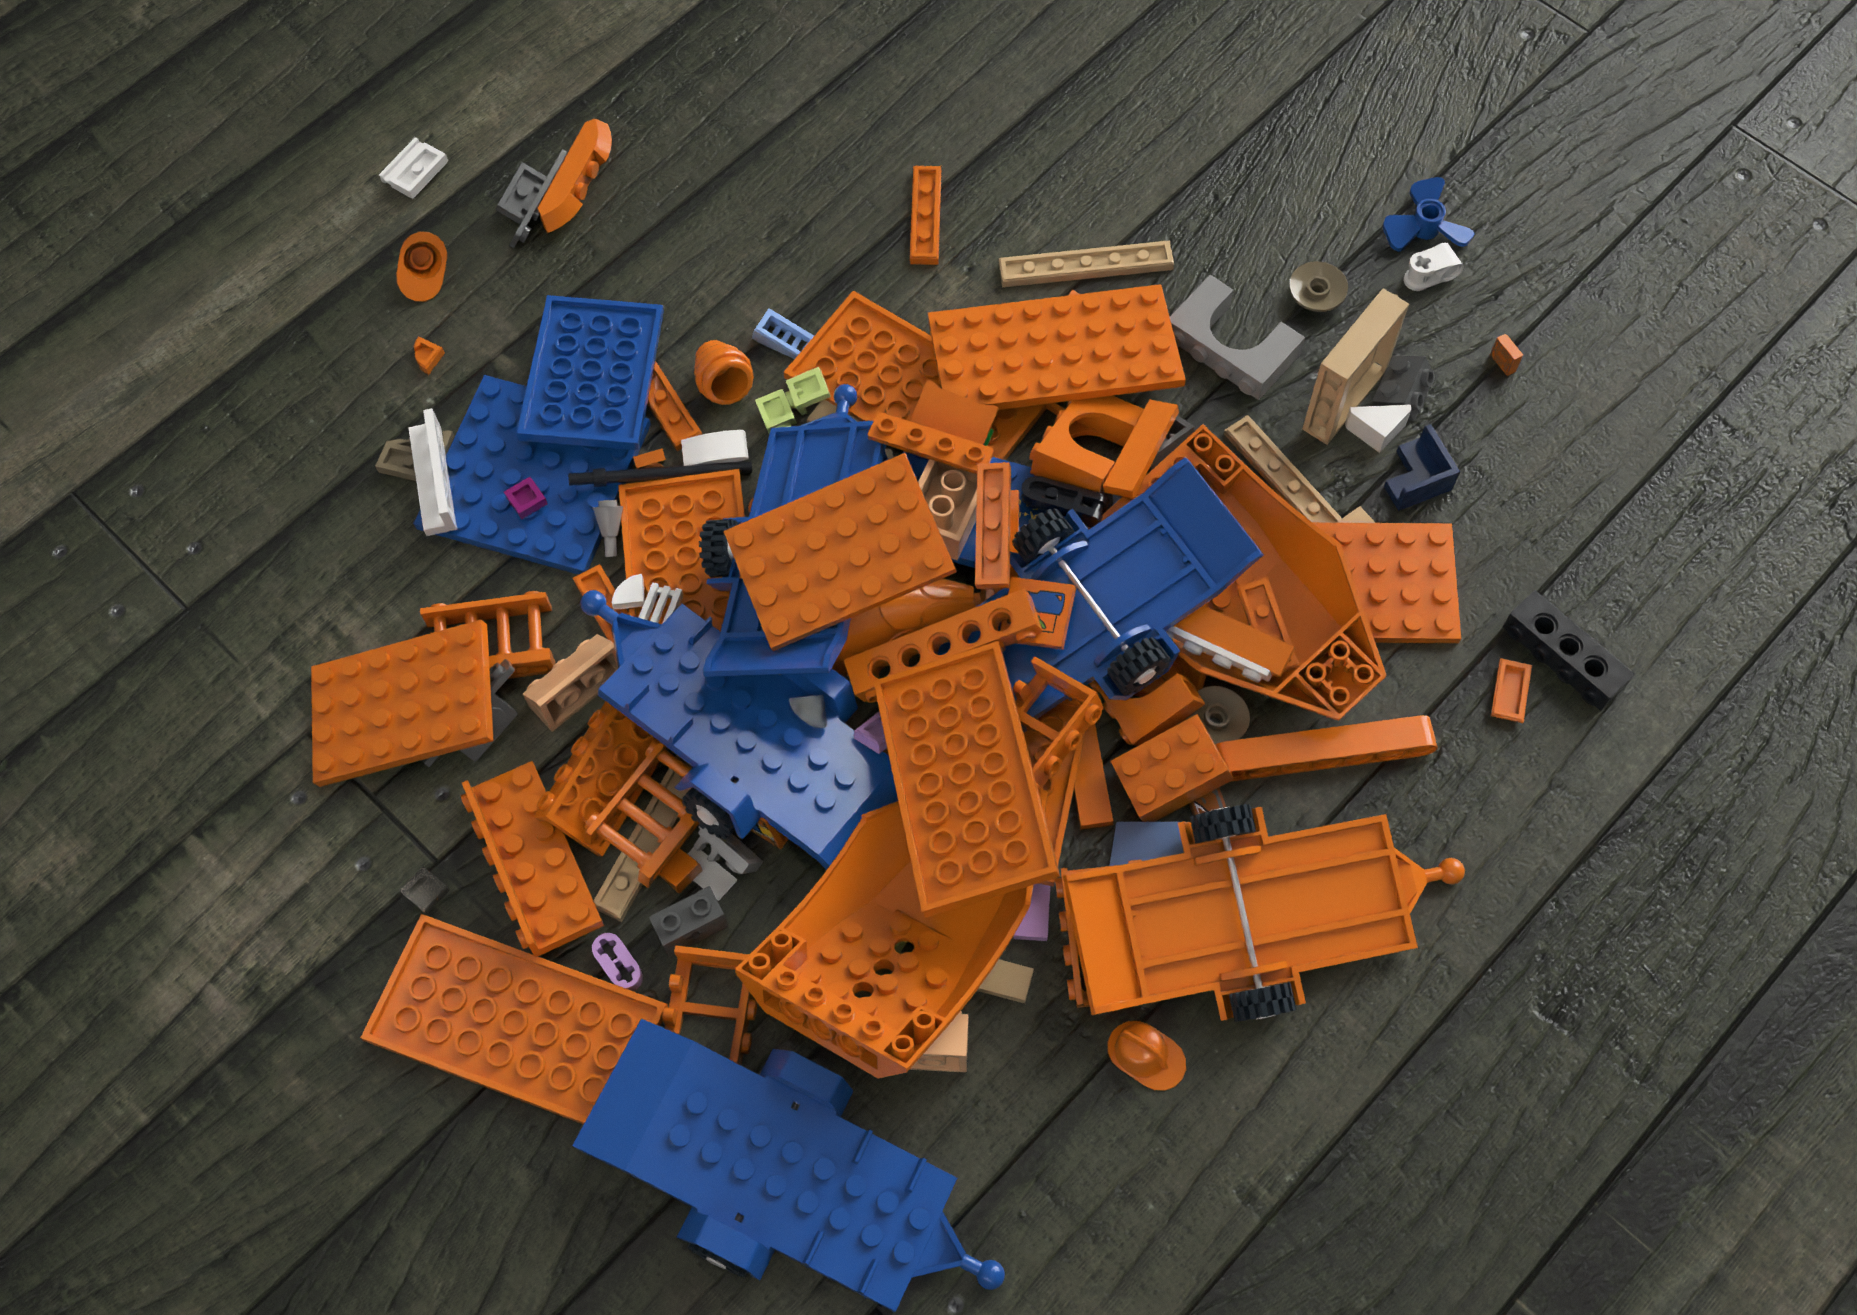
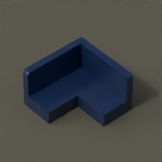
[1384,424,1460,511]

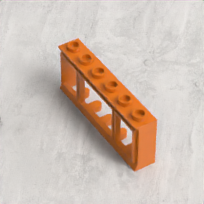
[1013,656,1104,795]
[663,945,757,1068]

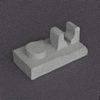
[694,826,763,874]

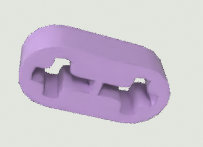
[592,933,643,991]

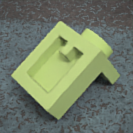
[785,367,831,415]

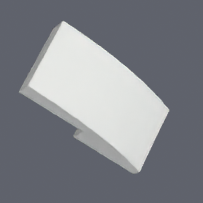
[681,430,749,466]

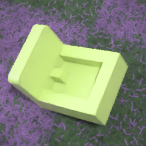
[755,389,797,434]

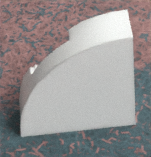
[612,574,645,610]

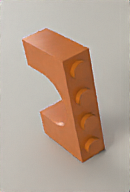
[1029,396,1144,494]
[1089,648,1205,746]

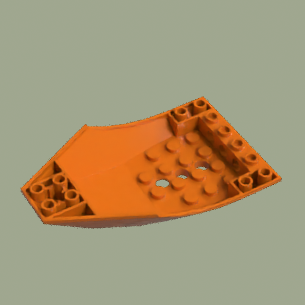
[1088,424,1387,721]
[735,789,1048,1079]

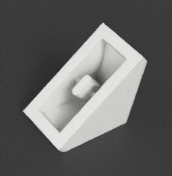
[1345,405,1411,453]

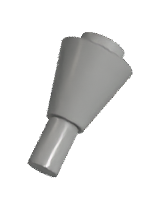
[592,500,623,557]

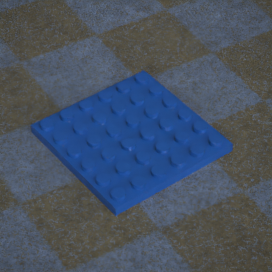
[413,375,651,575]

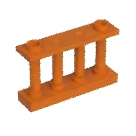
[975,462,1020,600]
[420,591,556,679]
[584,739,700,888]

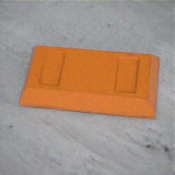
[1491,658,1532,723]

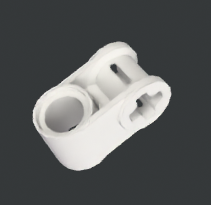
[1404,243,1464,291]

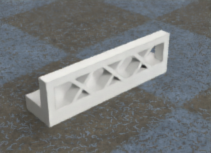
[408,408,457,536]

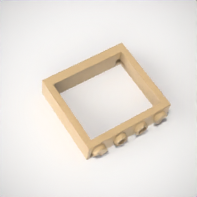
[1302,288,1409,445]

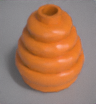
[694,340,754,405]

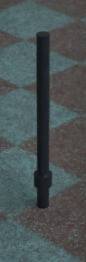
[568,461,752,487]

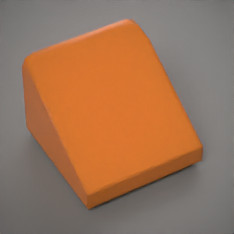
[659,849,703,894]

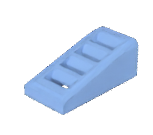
[752,308,814,359]

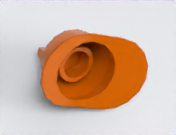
[396,232,447,301]
[1108,1021,1186,1091]

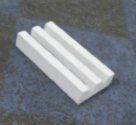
[638,582,683,624]

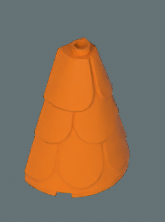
[832,578,981,677]

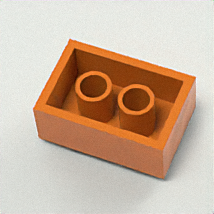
[1110,714,1234,822]

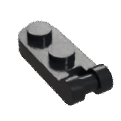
[1021,476,1110,528]

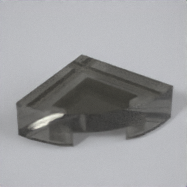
[789,694,827,728]

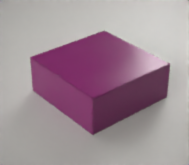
[504,477,548,520]

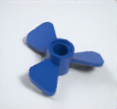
[1383,177,1474,252]

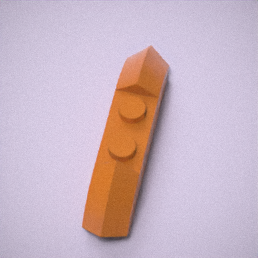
[538,119,612,233]

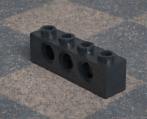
[1503,590,1635,711]

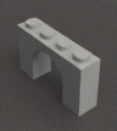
[1170,275,1305,400]

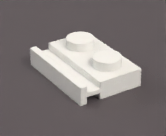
[379,137,448,199]

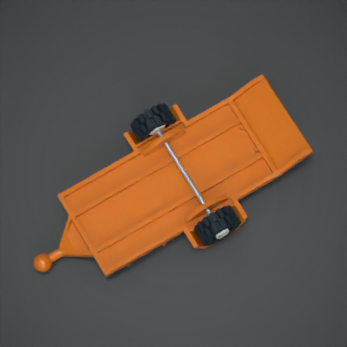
[1063,804,1465,1022]

